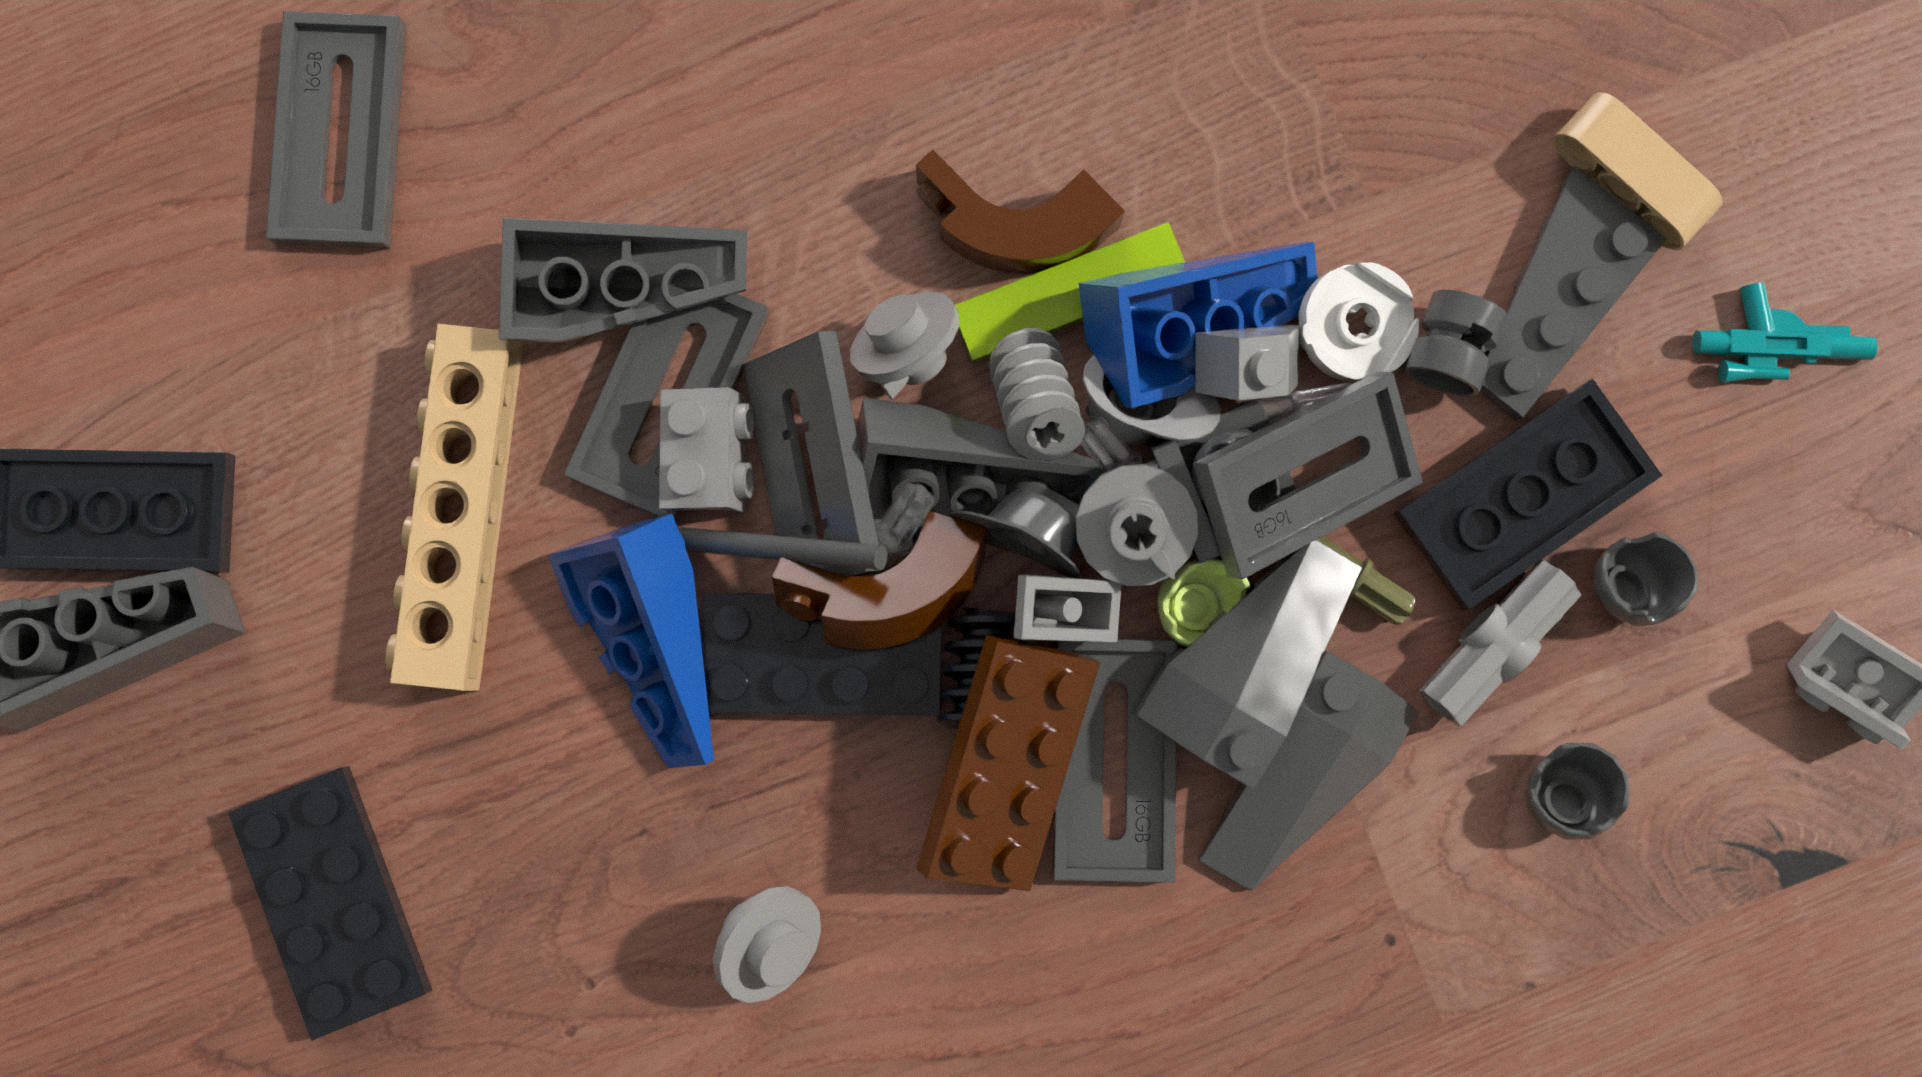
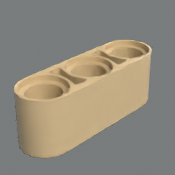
[1553,92,1723,251]

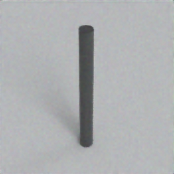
[678,527,887,570]

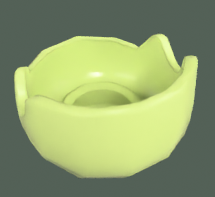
[1157,558,1250,647]

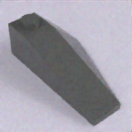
[499,218,747,343]
[856,398,1104,541]
[1134,540,1362,789]
[1198,651,1419,891]

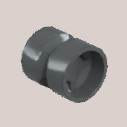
[1405,290,1507,397]

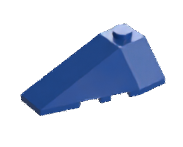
[1078,242,1317,408]
[548,514,714,768]

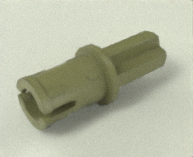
[1317,536,1416,625]

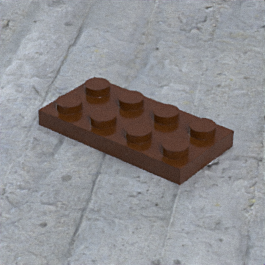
[916,635,1100,891]

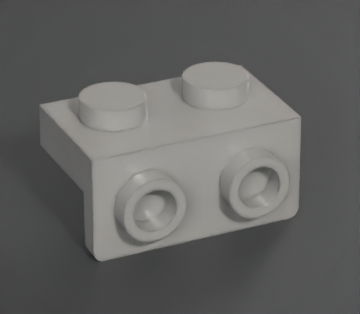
[659,387,755,513]
[1786,610,1922,750]

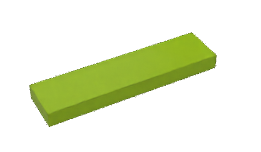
[955,222,1185,364]

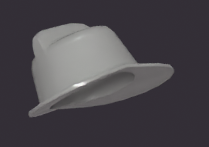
[1082,355,1221,446]

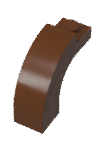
[916,149,1125,274]
[772,511,987,649]

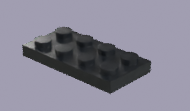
[1394,378,1663,611]
[0,449,236,573]
[702,593,941,716]
[228,766,433,1041]

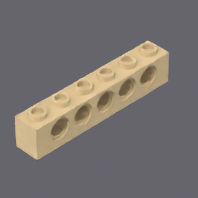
[385,324,523,691]

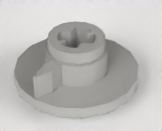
[850,291,960,399]
[1076,464,1198,586]
[713,886,821,1003]

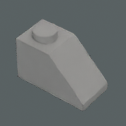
[1195,325,1300,401]
[1014,574,1122,642]

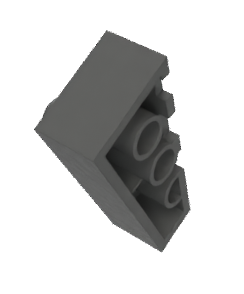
[0,567,246,731]

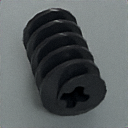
[936,608,1022,729]

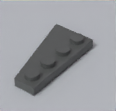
[1480,166,1667,421]

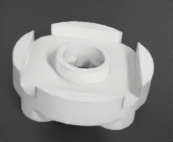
[1298,262,1419,382]

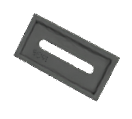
[266,11,406,249]
[564,294,770,523]
[743,331,884,577]
[1193,372,1423,579]
[1053,639,1177,883]

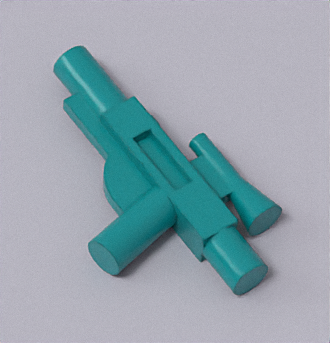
[1692,282,1878,383]

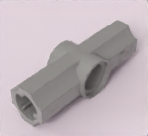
[1419,560,1582,726]

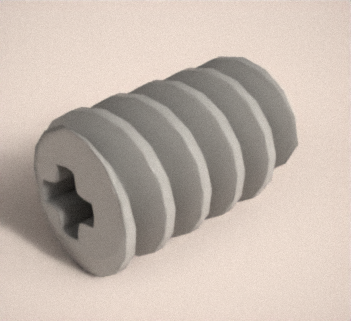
[989,328,1085,461]

